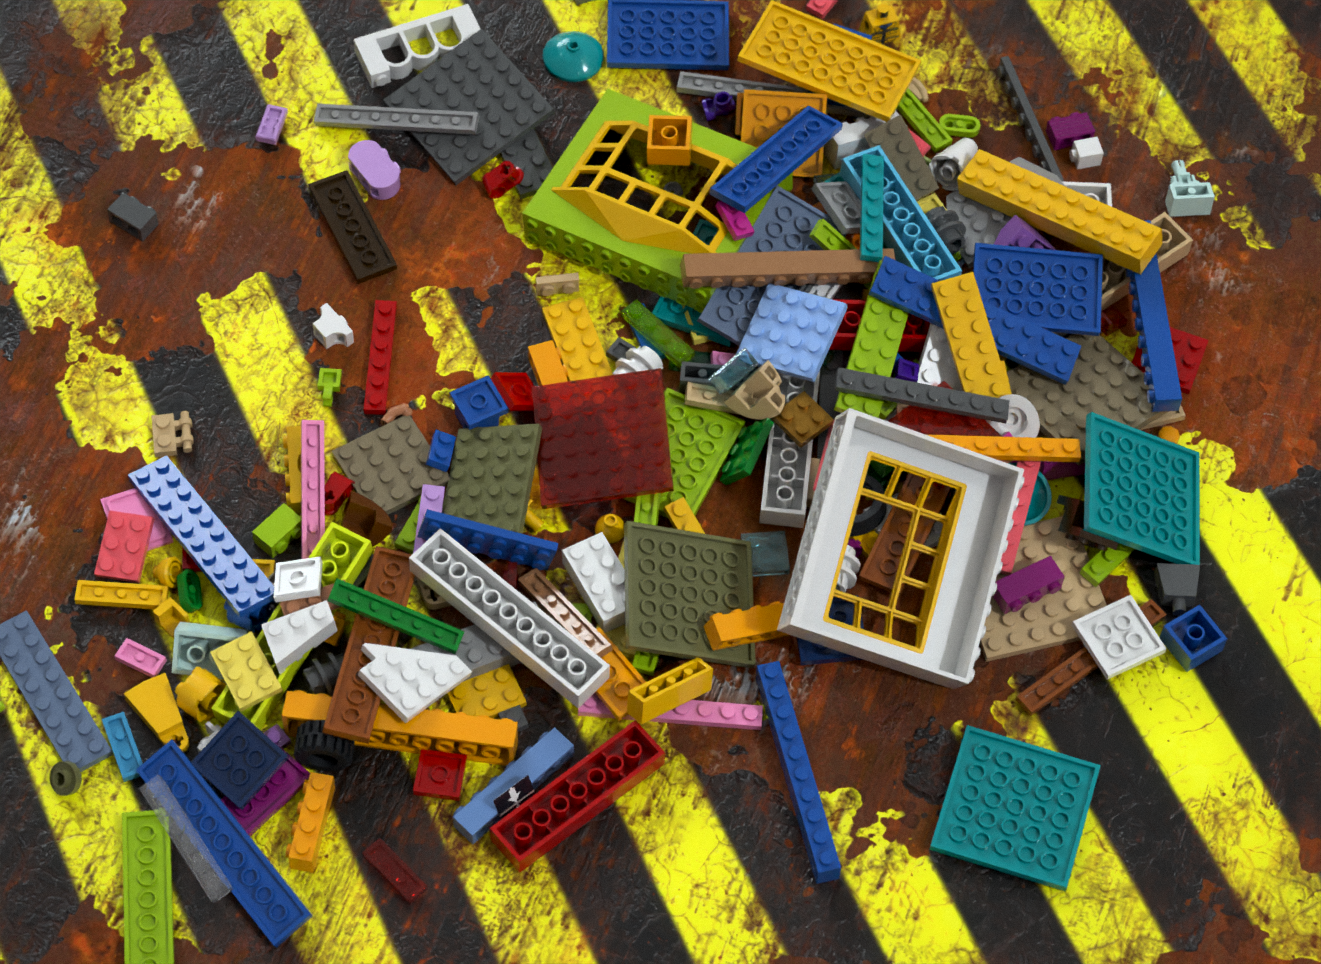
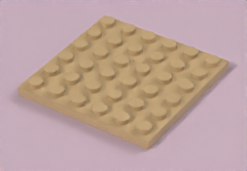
[980,516,1107,662]

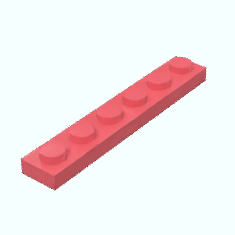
[1000,461,1041,575]

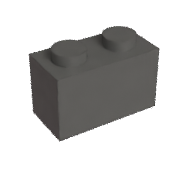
[107,193,159,242]

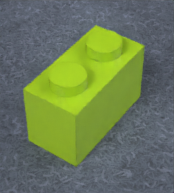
[252,503,301,558]

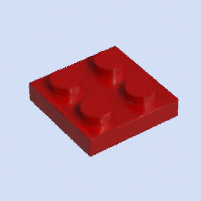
[490,372,546,411]
[413,749,467,801]

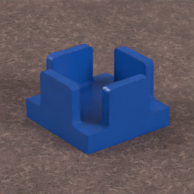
[449,375,508,430]

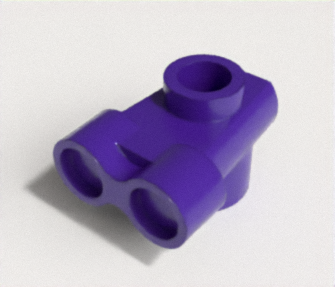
[701,91,736,121]

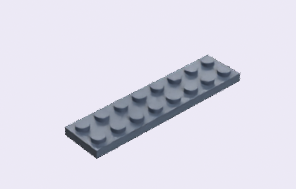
[0,610,113,772]

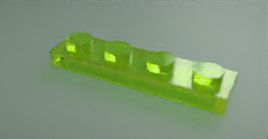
[621,299,695,368]

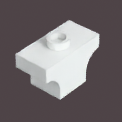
[313,303,354,349]

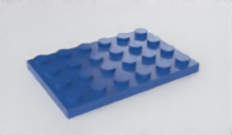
[607,0,729,70]
[973,243,1103,336]

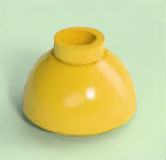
[595,514,625,543]
[153,557,183,588]

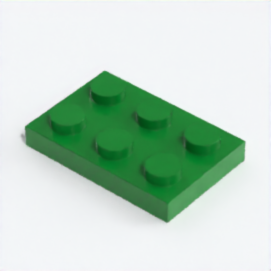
[720,418,774,485]

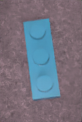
[102,712,143,782]

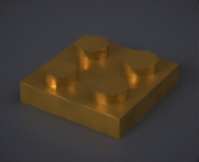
[771,391,834,448]

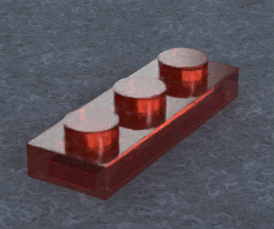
[362,838,428,904]

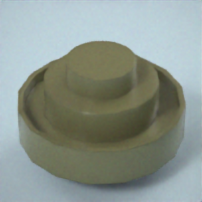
[49,761,82,796]

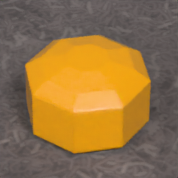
[1157,426,1180,444]

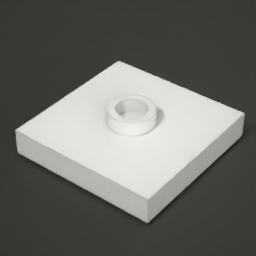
[274,557,322,602]

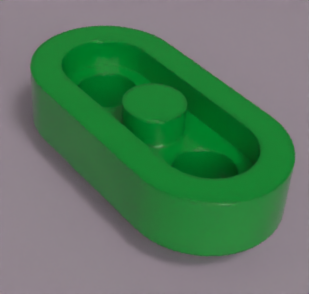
[177,569,203,613]

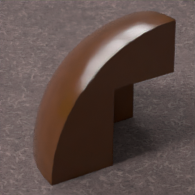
[340,491,393,547]

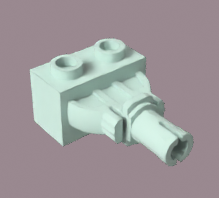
[1165,160,1215,217]

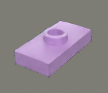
[255,104,288,145]

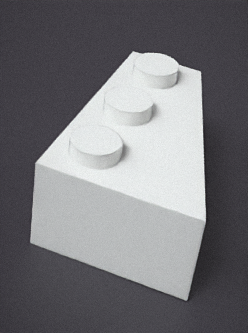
[261,600,338,674]

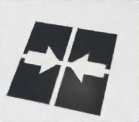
[493,775,536,819]

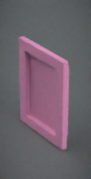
[100,488,173,551]

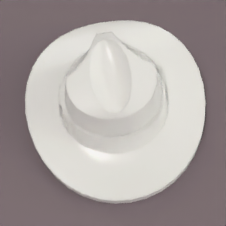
[986,394,1040,438]

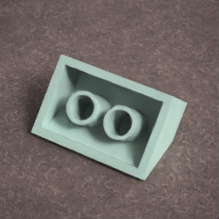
[172,622,248,679]

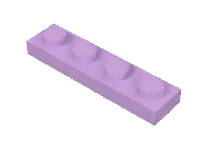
[413,484,445,553]

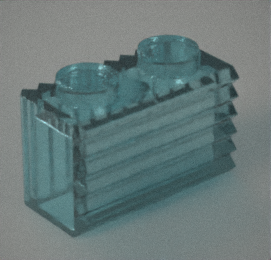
[708,348,758,394]

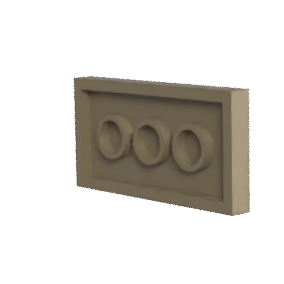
[864,114,940,201]

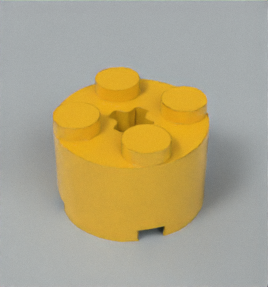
[175,666,227,722]

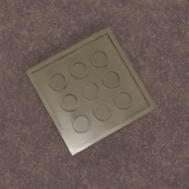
[331,415,450,515]

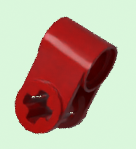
[482,161,524,199]
[325,472,355,516]

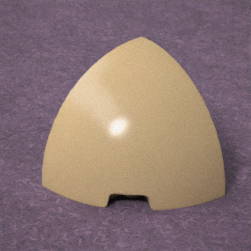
[724,360,785,420]

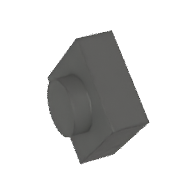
[606,337,636,362]
[498,705,528,732]

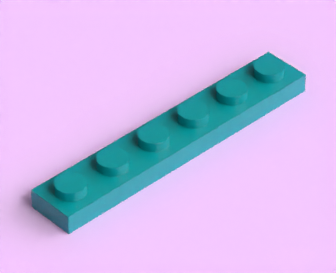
[860,154,884,262]

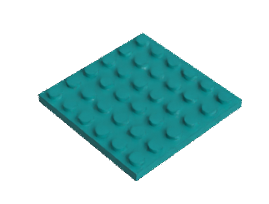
[1084,412,1200,565]
[929,725,1101,891]

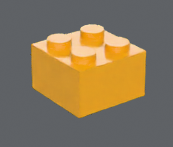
[647,115,692,166]

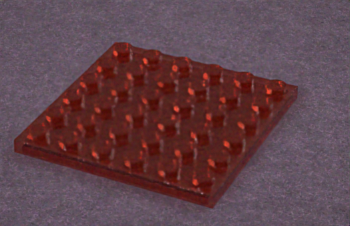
[532,368,674,509]

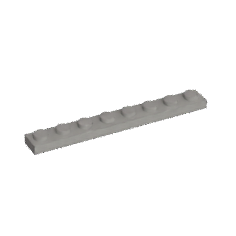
[314,104,479,134]

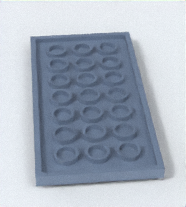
[697,185,847,346]

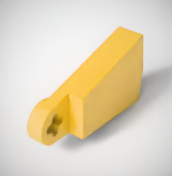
[124,673,189,753]

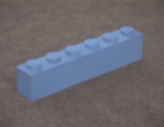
[453,727,574,845]

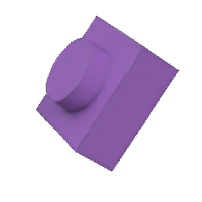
[264,724,291,749]

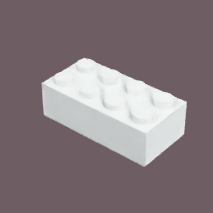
[562,532,625,633]

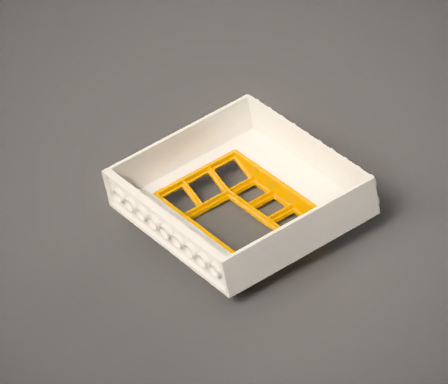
[777,408,1025,689]

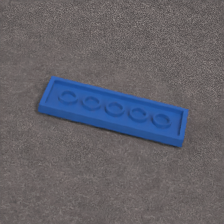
[417,509,558,570]

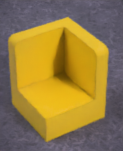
[153,597,190,638]

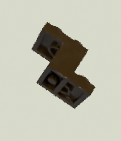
[1056,495,1118,552]

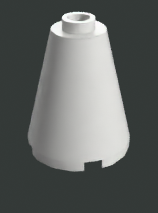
[928,138,978,191]

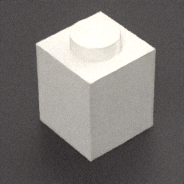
[1069,137,1104,169]

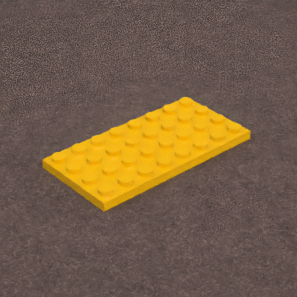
[737,0,921,122]

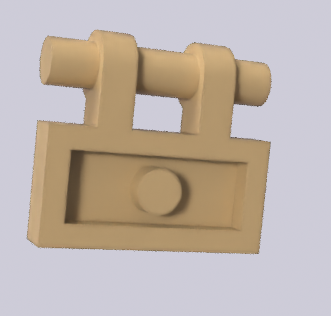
[151,411,194,457]

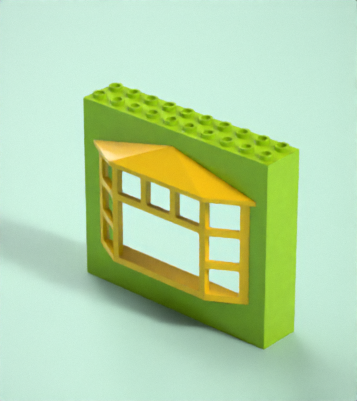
[522,89,793,313]

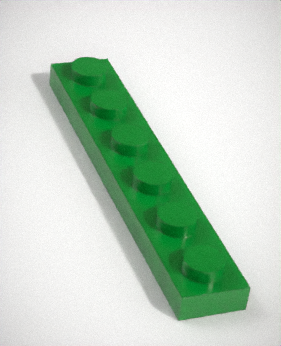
[327,578,465,654]

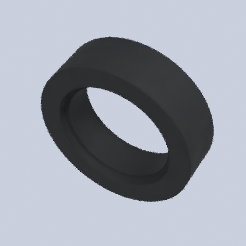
[850,474,887,537]

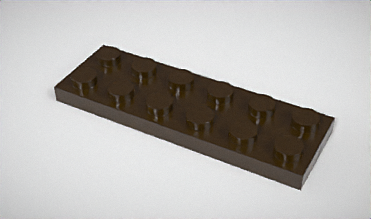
[308,170,397,284]

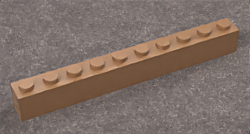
[680,248,895,289]

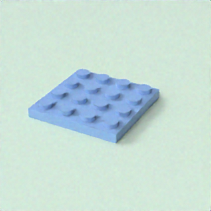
[735,283,848,382]

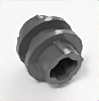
[925,206,966,255]
[302,652,345,697]

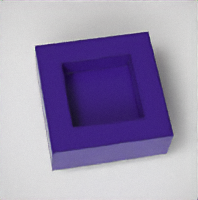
[895,358,919,382]

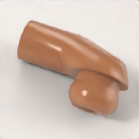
[380,403,413,425]

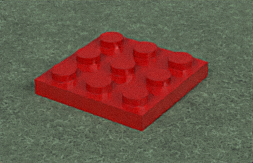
[1131,327,1209,395]

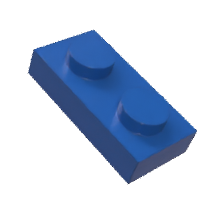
[426,429,456,472]

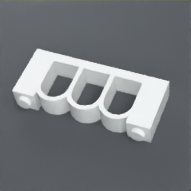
[354,4,480,88]

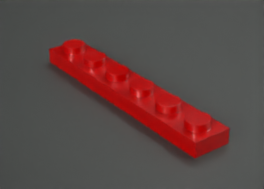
[364,300,397,415]

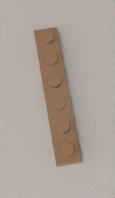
[518,568,613,658]

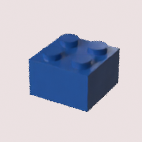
[1159,605,1227,672]

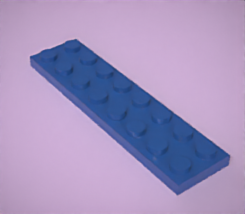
[710,105,843,213]

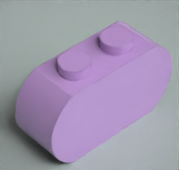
[348,140,401,200]

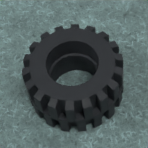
[294,720,355,771]

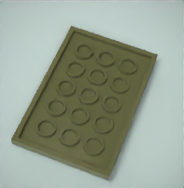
[442,424,542,534]

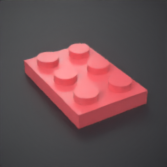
[94,510,155,583]

